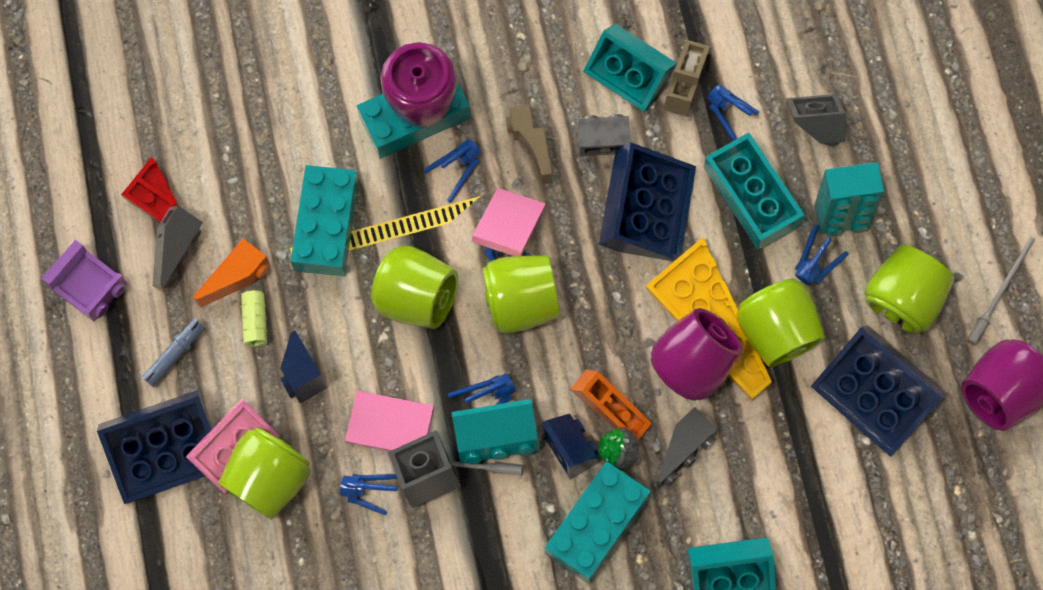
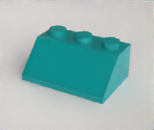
[583,23,677,112]
[452,399,539,464]
[688,537,776,590]

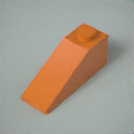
[193,239,270,307]
[570,369,652,440]

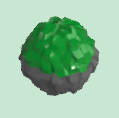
[598,427,640,470]

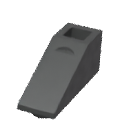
[152,206,203,288]
[656,407,717,489]

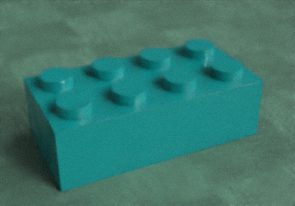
[356,82,471,159]
[704,133,805,251]
[814,162,884,236]
[290,165,359,277]
[544,461,651,584]

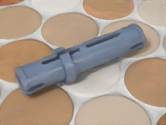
[141,318,206,388]

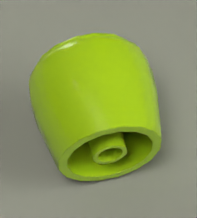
[864,244,955,334]
[371,245,459,329]
[482,256,560,333]
[737,278,826,367]
[218,427,310,520]

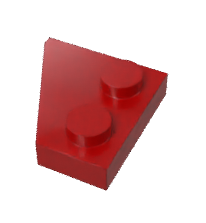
[121,157,179,223]

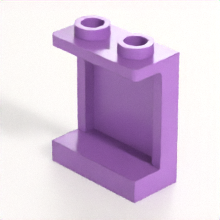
[41,239,127,322]

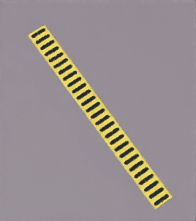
[290,196,481,254]

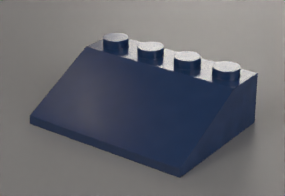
[598,142,696,262]
[811,325,948,457]
[97,390,213,504]

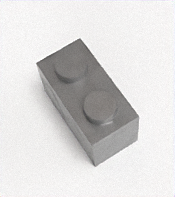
[578,114,631,156]

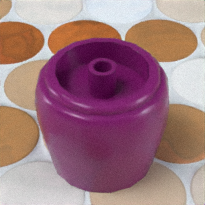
[380,42,457,127]
[651,308,743,401]
[961,339,1043,431]

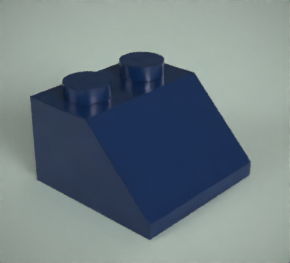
[280,331,327,404]
[542,413,599,480]

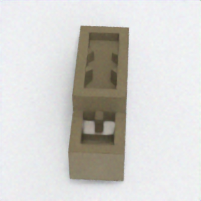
[664,40,710,116]
[505,105,552,184]

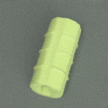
[240,290,267,347]

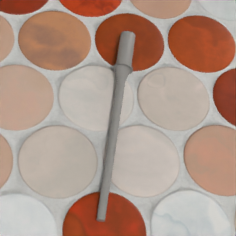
[967,237,1035,346]
[390,459,522,476]

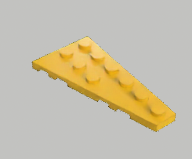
[646,237,772,401]

